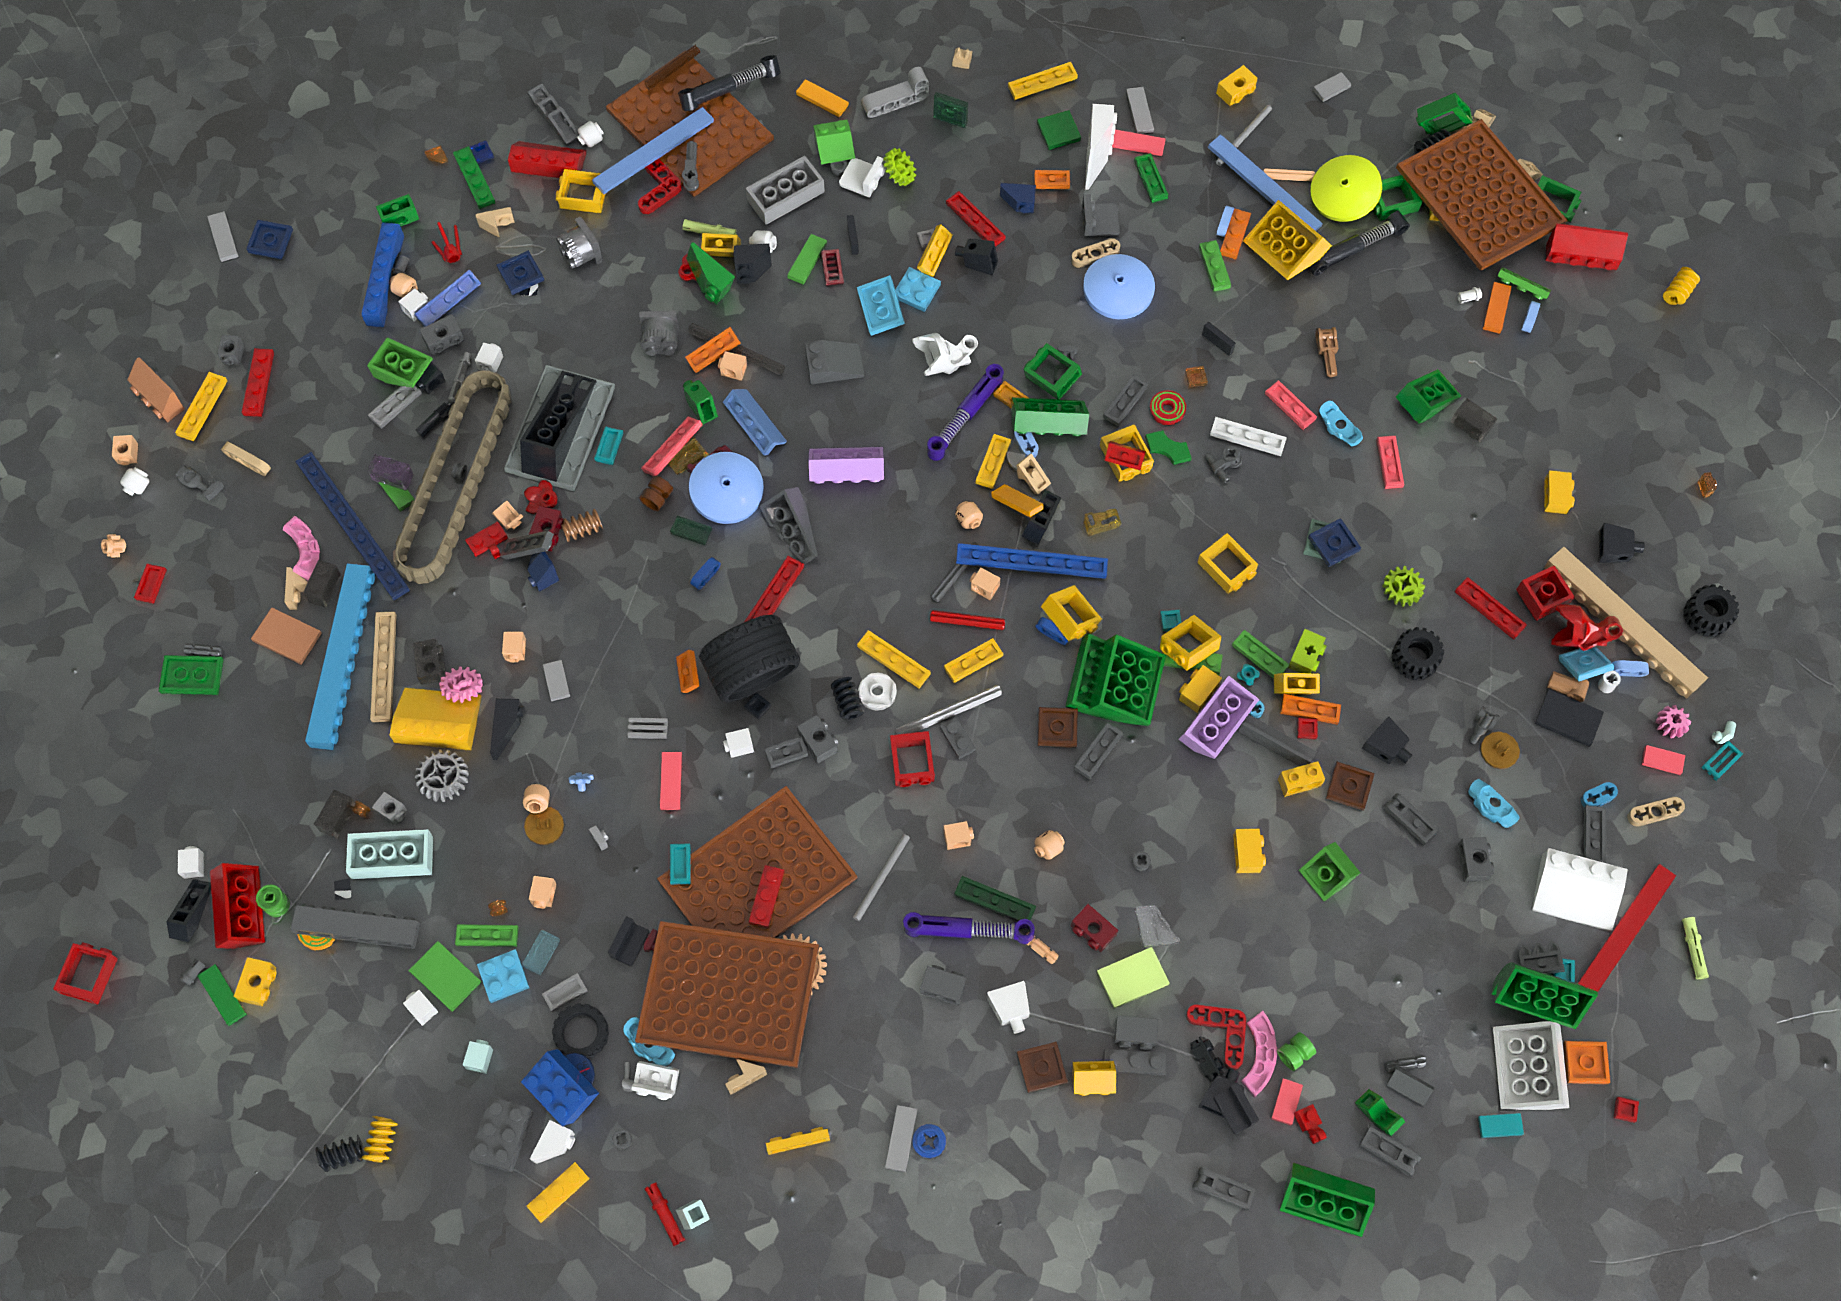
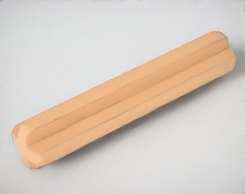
[1263,168,1315,181]

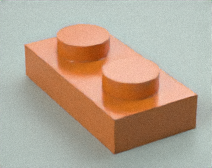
[1034,170,1070,189]
[676,650,699,693]

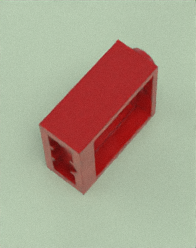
[890,731,935,787]
[53,942,118,1005]

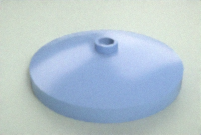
[1083,254,1155,319]
[689,452,764,524]

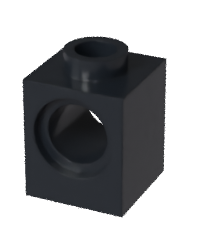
[416,361,446,394]

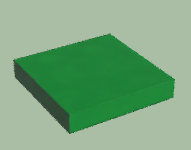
[1037,110,1081,150]

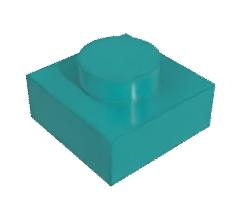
[1160,610,1182,632]

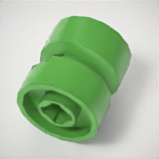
[256,884,290,917]
[1277,1032,1316,1071]

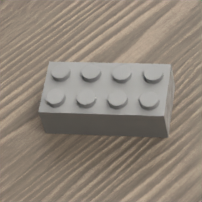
[745,156,825,225]

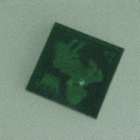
[933,92,968,128]

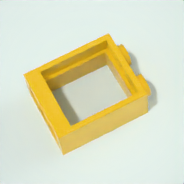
[556,169,606,213]
[1100,424,1154,482]
[1197,533,1258,594]
[1041,585,1102,641]
[1160,615,1222,671]

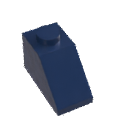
[1000,183,1036,213]

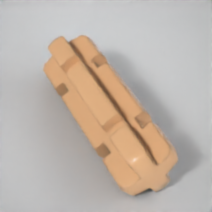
[1026,932,1059,964]

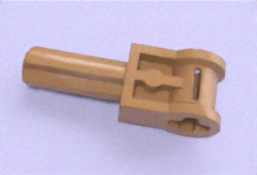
[1315,327,1339,378]

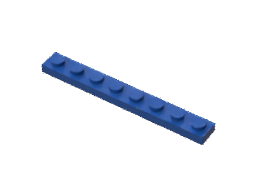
[956,543,1108,579]

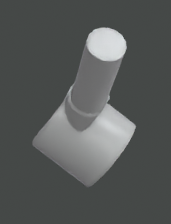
[622,1062,634,1092]

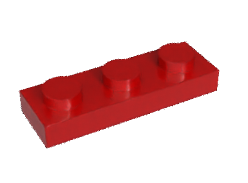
[749,865,785,929]

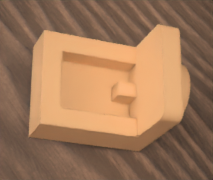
[492,501,523,530]

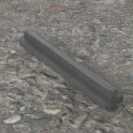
[930,542,980,602]

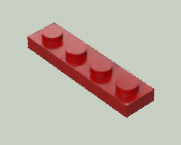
[242,348,274,417]

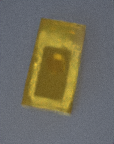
[668,437,708,475]

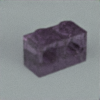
[367,454,414,490]

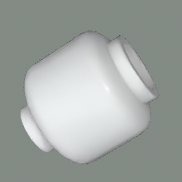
[577,121,604,147]
[749,230,777,253]
[120,467,149,496]

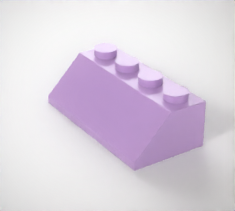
[809,447,884,484]
[1179,676,1259,759]

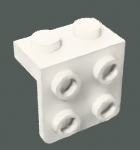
[839,156,886,198]

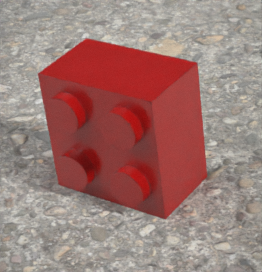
[1516,566,1575,621]

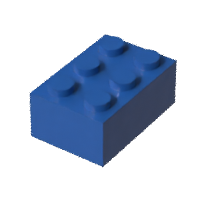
[521,1049,599,1126]

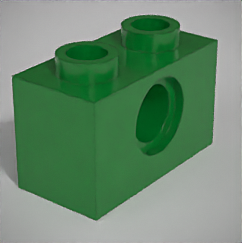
[376,194,419,226]

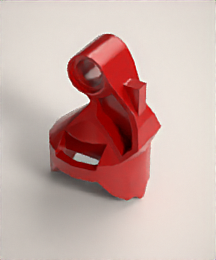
[1551,604,1623,651]

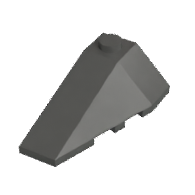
[760,487,818,564]

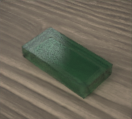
[670,515,712,545]

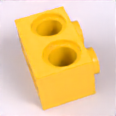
[1278,761,1325,797]

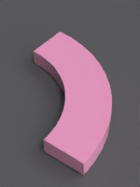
[283,516,320,581]
[1241,1011,1277,1098]

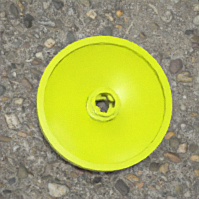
[1310,155,1382,222]

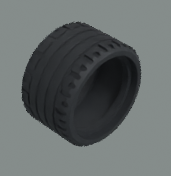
[699,614,801,702]

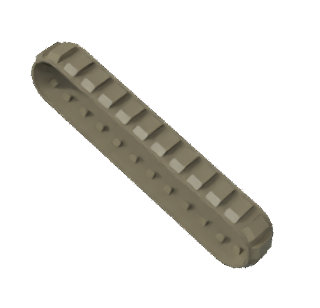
[393,370,511,584]

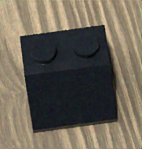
[734,243,772,284]

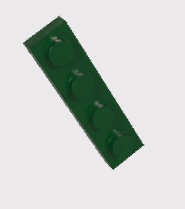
[954,876,1036,922]

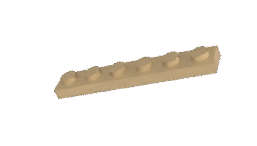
[370,612,397,722]

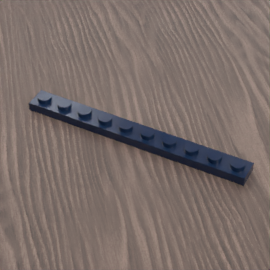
[295,452,410,601]

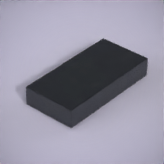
[847,215,859,255]
[1202,322,1236,356]

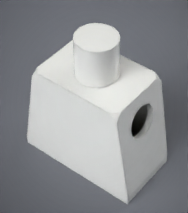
[987,981,1030,1034]

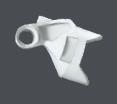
[912,333,978,376]

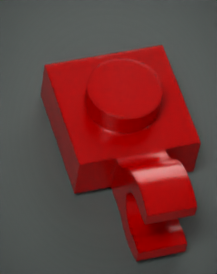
[1294,1104,1327,1144]

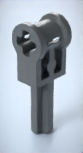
[682,141,699,191]

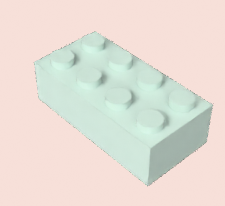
[346,829,433,879]

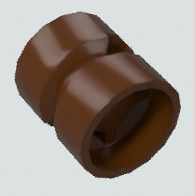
[639,476,674,511]

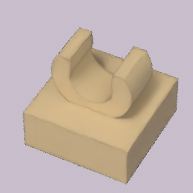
[952,48,972,69]

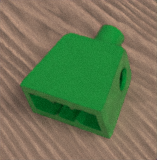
[683,380,718,425]

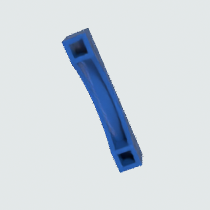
[361,223,404,327]

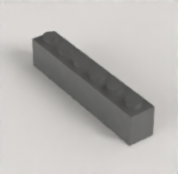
[291,904,420,949]

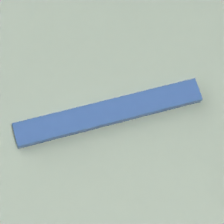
[592,107,714,194]
[1208,134,1323,231]

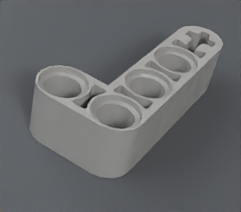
[861,67,929,118]

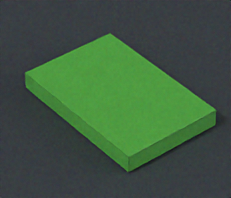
[408,941,481,1012]

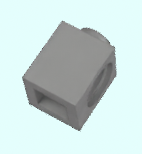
[372,792,407,826]

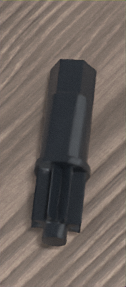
[415,402,452,437]

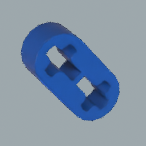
[690,557,721,590]
[1035,617,1068,645]

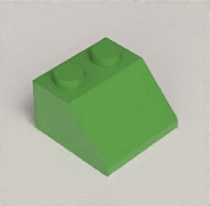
[813,120,855,165]
[1299,842,1361,901]

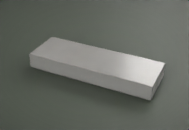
[1126,87,1154,134]
[207,211,239,262]
[368,385,422,429]
[885,1105,918,1172]

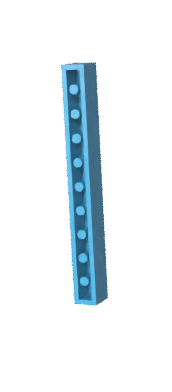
[305,564,375,750]

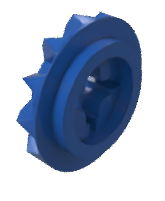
[913,1124,946,1159]

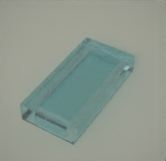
[522,930,560,976]

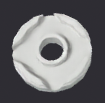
[858,673,897,711]

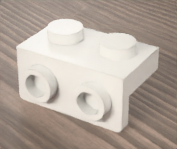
[631,1061,679,1100]

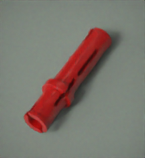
[645,1182,685,1246]

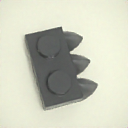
[1519,940,1565,974]

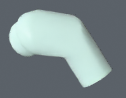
[1712,721,1736,744]

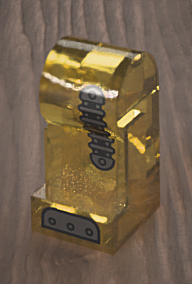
[1083,509,1121,536]

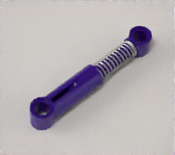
[927,364,1004,461]
[903,912,1035,944]

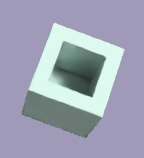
[463,1040,493,1074]
[676,1200,710,1230]

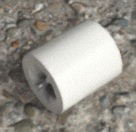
[1598,670,1621,693]

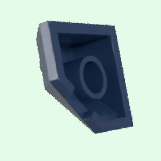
[527,551,559,592]

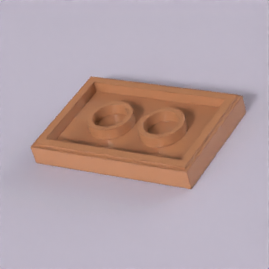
[251,608,322,665]

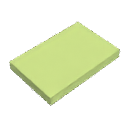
[1097,947,1170,1009]

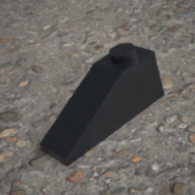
[1022,489,1061,545]
[490,698,525,760]
[166,879,211,942]

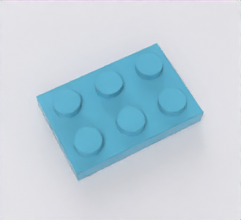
[857,275,905,336]

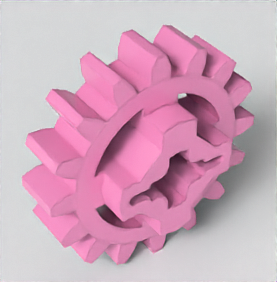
[439,667,483,703]

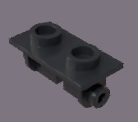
[1190,1036,1224,1080]

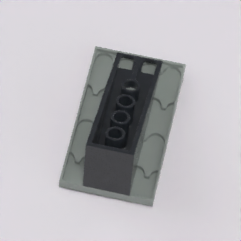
[504,365,615,492]

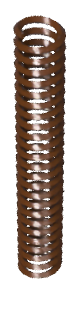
[645,44,700,90]

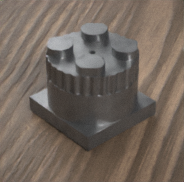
[556,217,602,269]
[639,311,679,356]

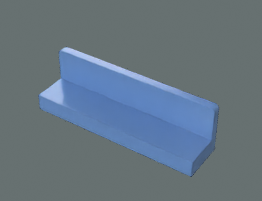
[723,389,787,455]

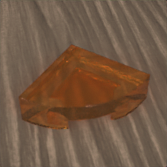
[425,145,448,163]

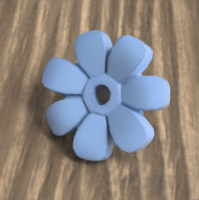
[568,772,594,791]

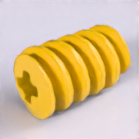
[1663,267,1700,305]
[362,1116,398,1163]

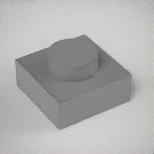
[589,825,609,851]

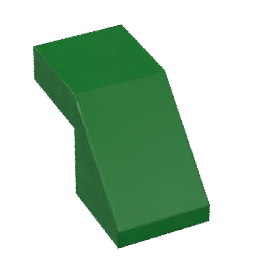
[1355,1089,1405,1136]

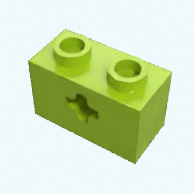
[1289,629,1327,674]

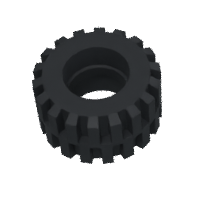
[1684,584,1739,637]
[1391,627,1444,680]

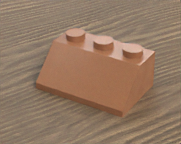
[128,357,185,423]

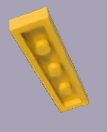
[1008,62,1078,100]
[175,372,227,441]
[857,630,931,689]

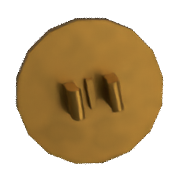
[1480,732,1520,769]
[524,807,564,845]

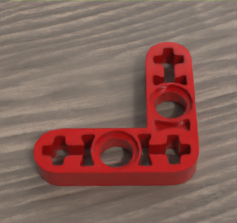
[638,158,682,214]
[1186,1005,1246,1070]

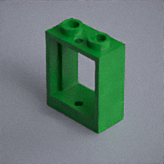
[1416,92,1473,135]
[1373,175,1423,221]
[1538,175,1582,225]
[1023,343,1082,400]

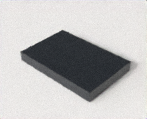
[1535,689,1604,747]

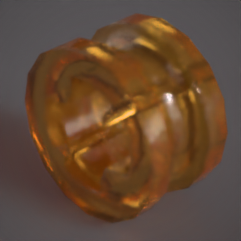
[350,800,371,818]
[488,900,508,916]

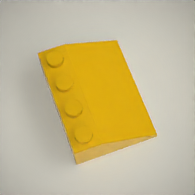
[1243,200,1332,280]
[389,688,482,750]

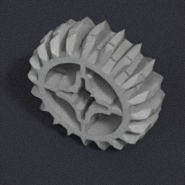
[415,749,469,802]

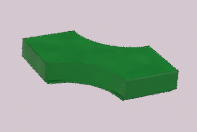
[1145,430,1192,465]

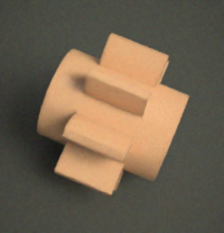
[101,534,126,558]

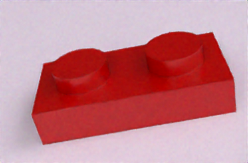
[1104,441,1146,470]

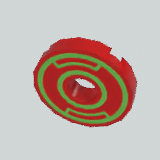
[1150,390,1186,425]

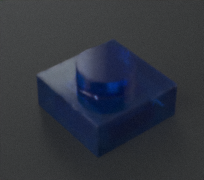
[470,141,494,163]

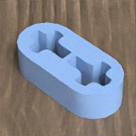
[1216,206,1234,237]
[1521,301,1541,333]
[1014,431,1038,458]
[1612,660,1649,677]

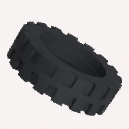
[552,1003,609,1059]

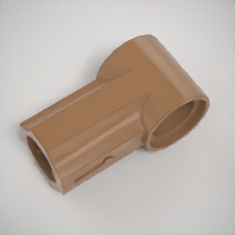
[1547,671,1589,702]

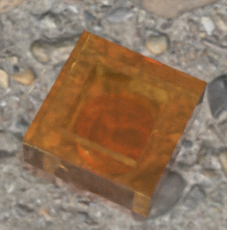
[1185,366,1208,388]
[1698,472,1717,498]

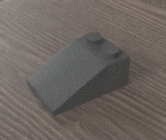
[805,340,865,385]

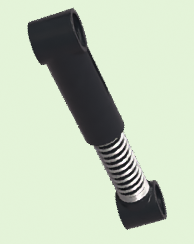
[678,55,781,111]
[1308,211,1410,276]

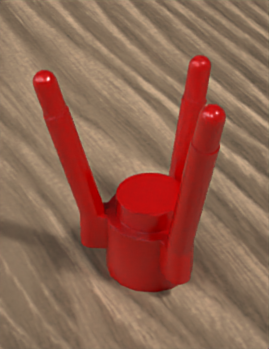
[431,222,462,263]

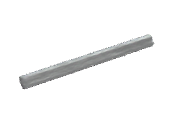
[895,685,1002,735]

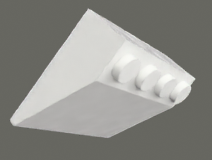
[1085,104,1117,190]
[1532,848,1628,932]
[1493,1021,1569,1110]

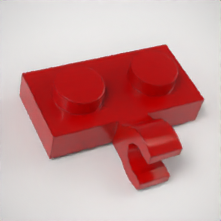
[465,521,508,559]

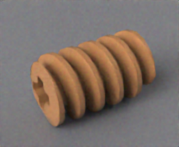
[561,509,603,542]

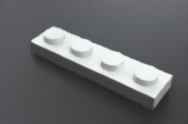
[1210,417,1287,456]

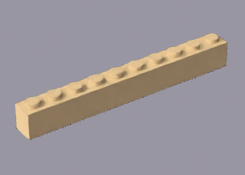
[1544,547,1708,699]

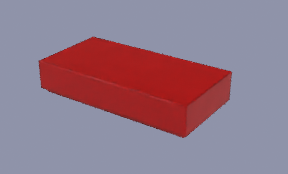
[134,564,167,604]

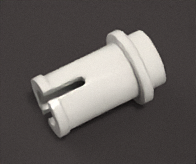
[1457,287,1482,304]

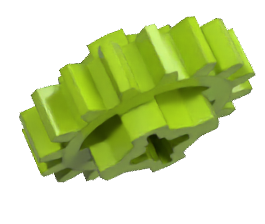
[883,148,916,186]
[1382,566,1425,607]

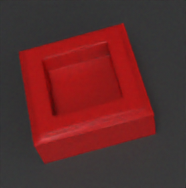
[1297,718,1318,739]
[1614,1097,1639,1123]

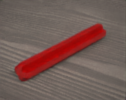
[930,610,1005,630]

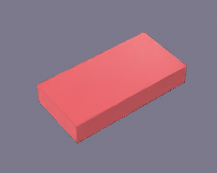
[1642,745,1685,775]
[1271,1078,1303,1126]

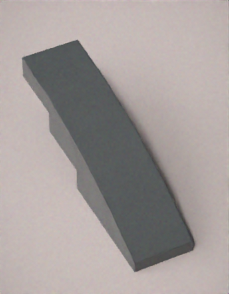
[527,84,579,145]

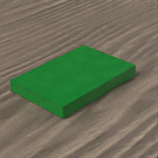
[158,655,224,695]

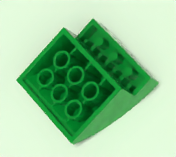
[1065,634,1166,726]
[1492,962,1598,1029]

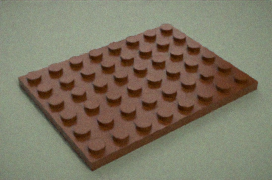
[606,50,774,197]
[1396,119,1567,271]
[657,786,858,938]
[635,921,820,1068]

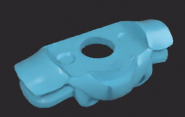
[1319,401,1363,446]
[1468,779,1520,828]
[623,1017,675,1066]

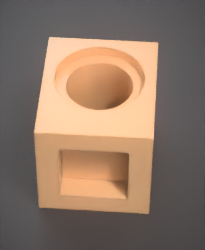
[718,351,747,381]
[112,435,138,465]
[970,568,1000,600]
[502,632,526,662]
[943,821,974,850]
[529,876,557,909]

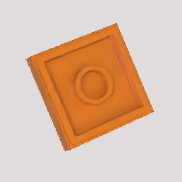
[1563,1041,1610,1084]

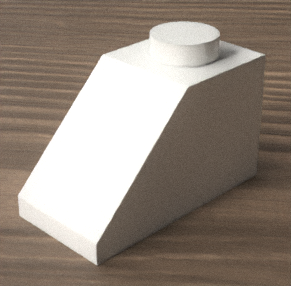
[530,1120,575,1164]

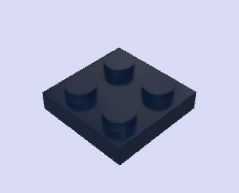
[246,220,293,259]
[496,250,544,295]
[1308,518,1361,567]

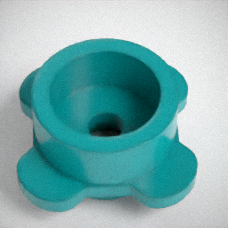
[1237,664,1260,686]

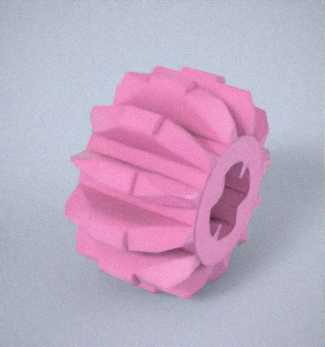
[1655,705,1691,739]

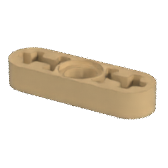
[1071,239,1120,268]
[221,442,271,476]
[1627,797,1685,826]

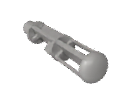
[448,352,471,404]

